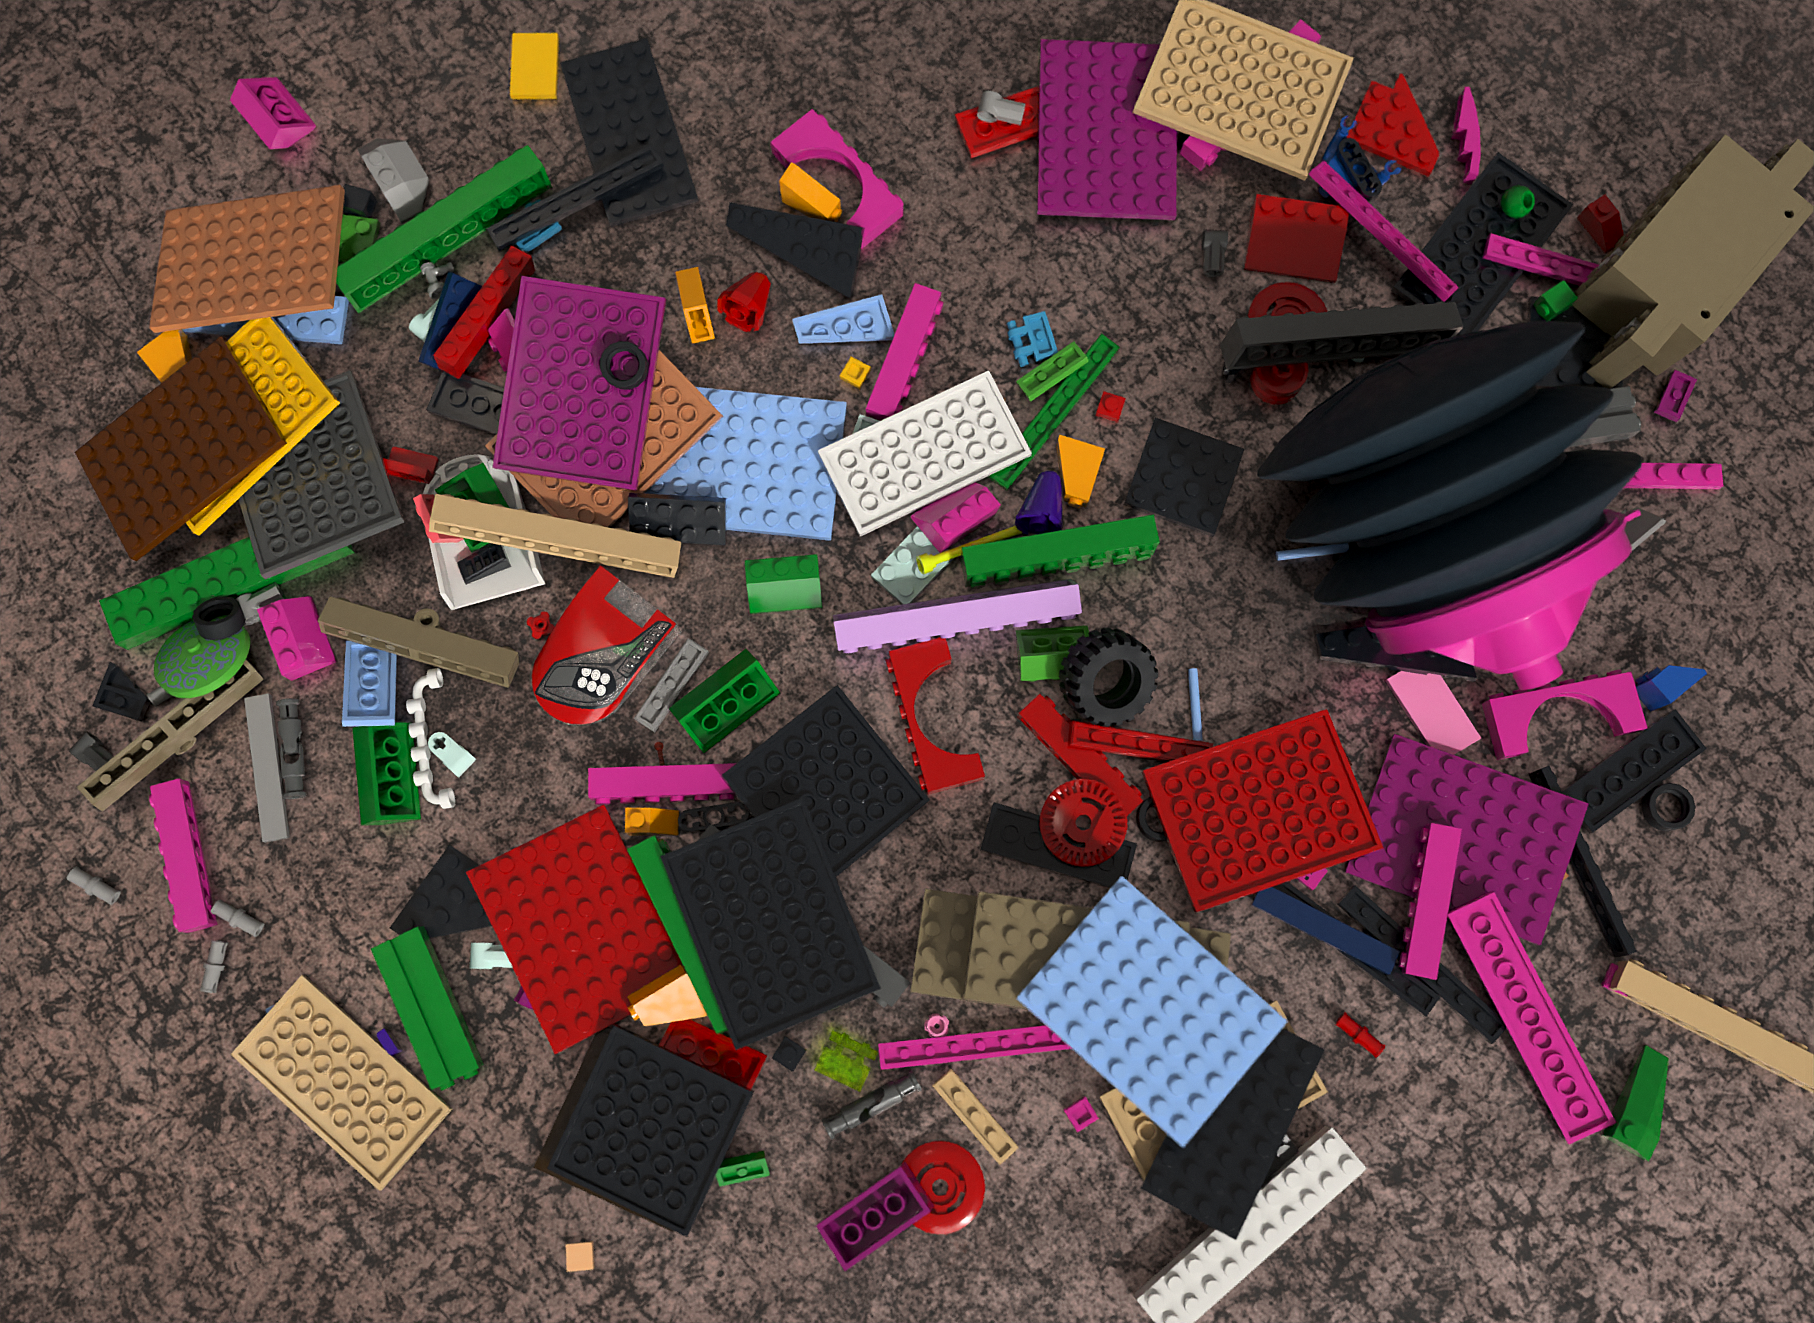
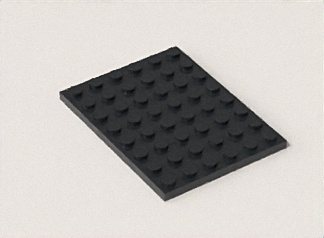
[660,798,881,1050]

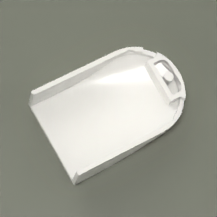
[423,455,545,610]

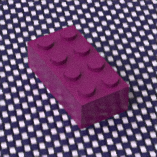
[816,1162,934,1271]

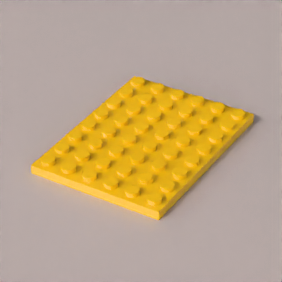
[186,317,340,536]

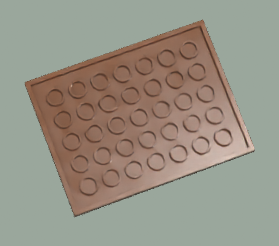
[149,185,345,333]
[485,350,723,528]

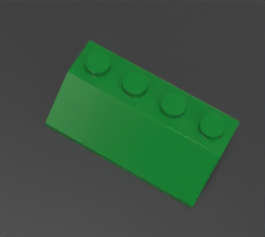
[669,649,780,753]
[352,722,421,826]

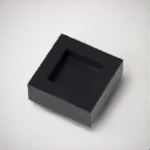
[772,1036,807,1072]

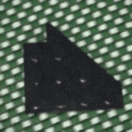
[390,845,492,939]

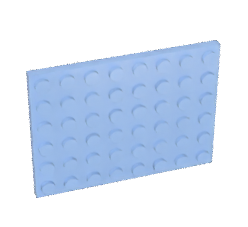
[645,387,847,541]
[1016,876,1287,1147]

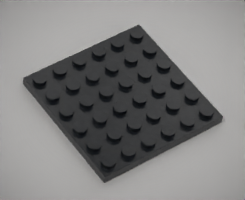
[721,685,930,877]
[547,1024,755,1237]

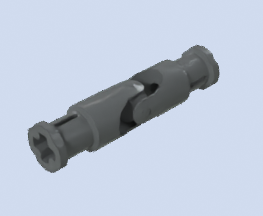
[276,698,307,799]
[821,1070,922,1140]

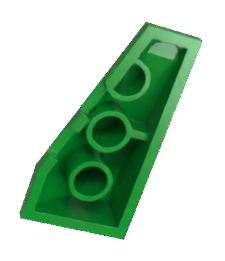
[1601,1045,1669,1162]

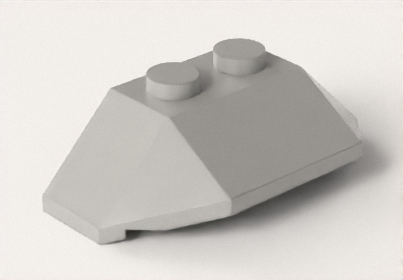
[357,138,429,224]

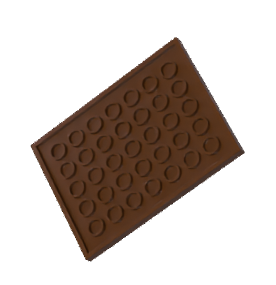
[75,336,287,561]

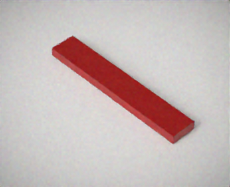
[1068,721,1213,762]

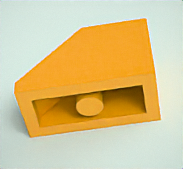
[625,808,679,836]

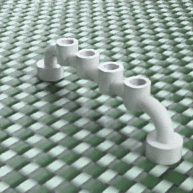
[406,668,455,809]

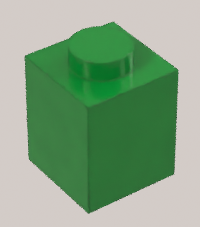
[1533,280,1578,321]

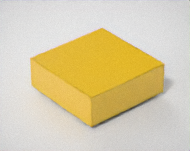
[839,356,871,389]

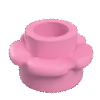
[924,1013,949,1038]

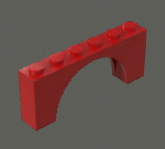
[885,637,985,795]

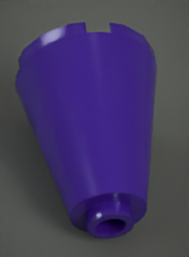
[1015,470,1063,536]

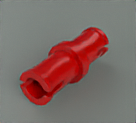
[1335,1012,1386,1058]

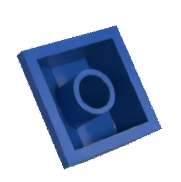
[1635,665,1707,712]

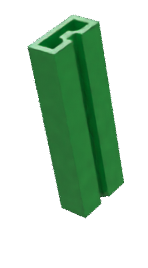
[370,926,484,1091]

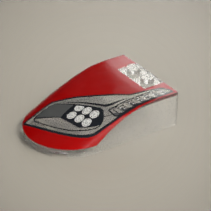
[532,565,681,726]

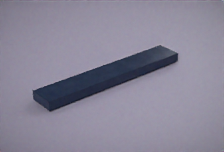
[1251,887,1400,975]

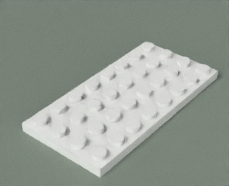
[818,371,1032,537]

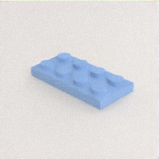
[342,641,397,726]

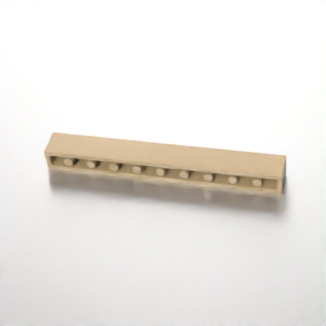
[429,494,681,578]
[1609,959,1814,1093]

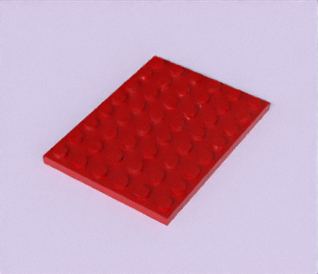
[1142,709,1384,913]
[466,805,690,1055]

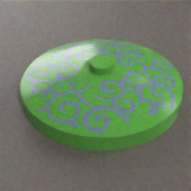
[154,615,250,698]

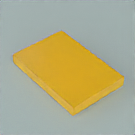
[510,33,559,99]

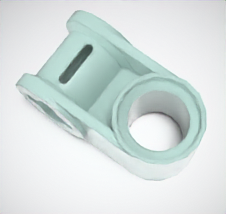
[428,732,476,777]

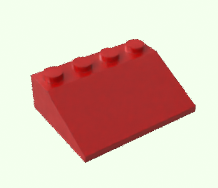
[1244,194,1349,283]

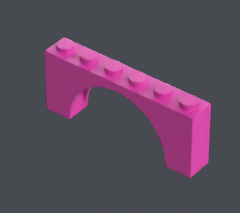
[770,109,904,249]
[1482,669,1647,760]

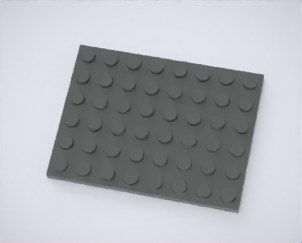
[239,370,404,580]

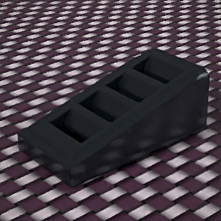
[457,543,511,585]

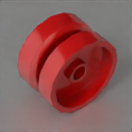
[1250,363,1309,405]

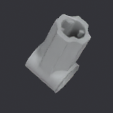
[977,91,1025,125]
[236,583,286,626]

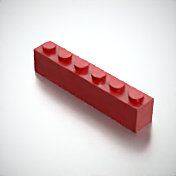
[433,246,535,379]
[1017,694,1143,816]

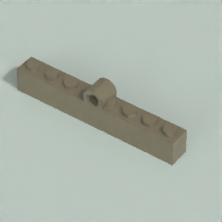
[318,596,519,688]
[77,660,264,812]

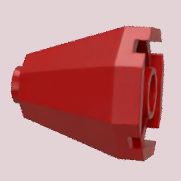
[717,272,771,332]

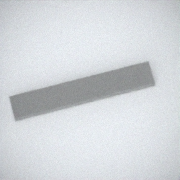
[244,693,290,843]

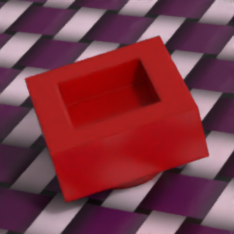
[1096,391,1126,422]

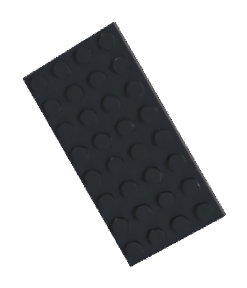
[560,38,699,227]
[1391,152,1574,336]
[1140,1028,1325,1240]

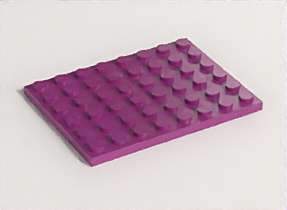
[1037,39,1177,220]
[492,276,667,491]
[1344,734,1589,945]

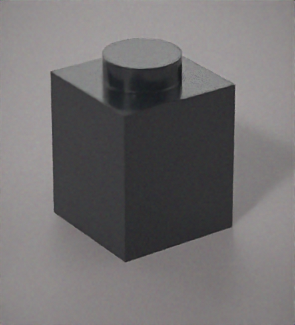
[343,184,378,218]

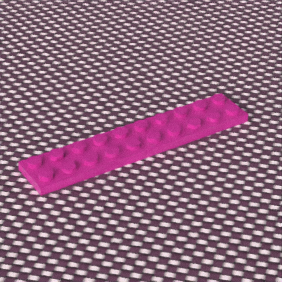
[1447,891,1616,1145]

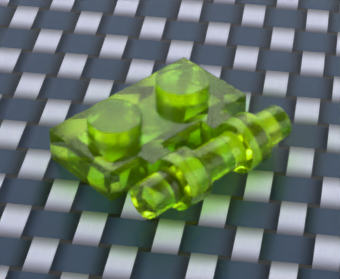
[814,1030,878,1092]

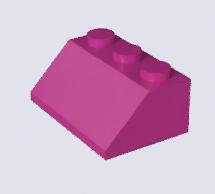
[230,77,316,149]
[488,308,515,372]
[911,482,1001,553]
[257,596,337,681]

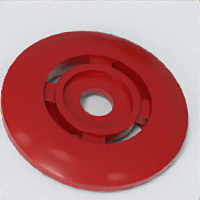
[1247,282,1328,318]
[1040,779,1127,866]
[901,1141,985,1234]

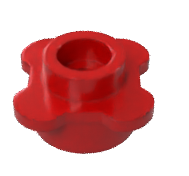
[527,611,555,639]

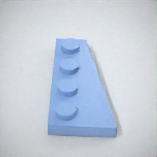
[792,294,895,344]

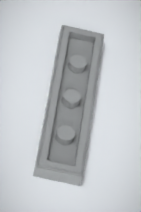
[634,638,709,733]

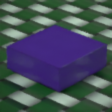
[376,1028,403,1056]

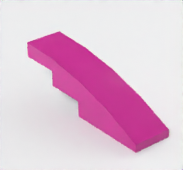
[1451,86,1481,185]

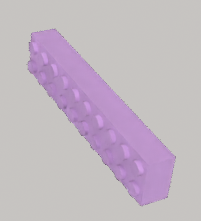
[833,579,1082,653]

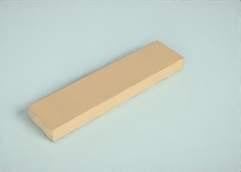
[932,1069,1019,1165]

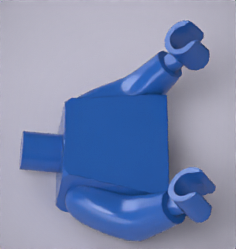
[1318,115,1401,198]

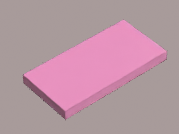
[1385,671,1481,755]

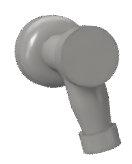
[420,262,454,299]

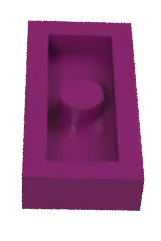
[1654,370,1697,422]

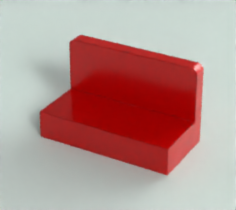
[383,447,439,484]

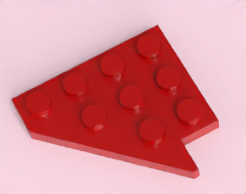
[1347,73,1440,177]

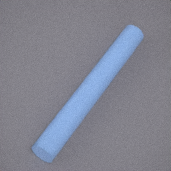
[1276,543,1349,561]
[1188,668,1203,741]

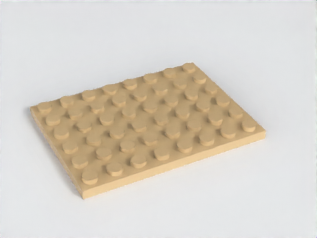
[1133,0,1354,180]

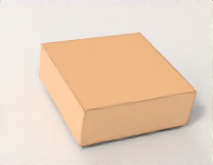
[566,1241,594,1272]

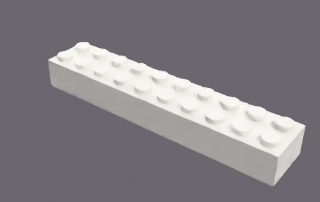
[1133,1126,1367,1323]

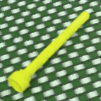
[916,526,1022,575]

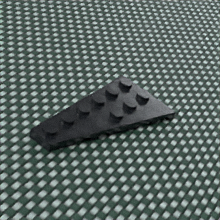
[726,202,864,298]
[1314,626,1477,682]

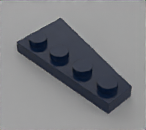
[418,272,482,371]

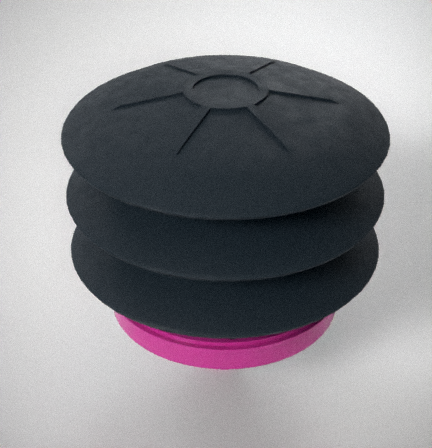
[1257,321,1643,690]

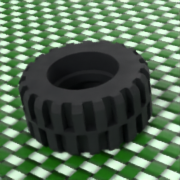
[1059,628,1158,727]

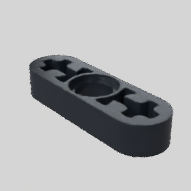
[1336,138,1382,201]
[678,802,750,833]

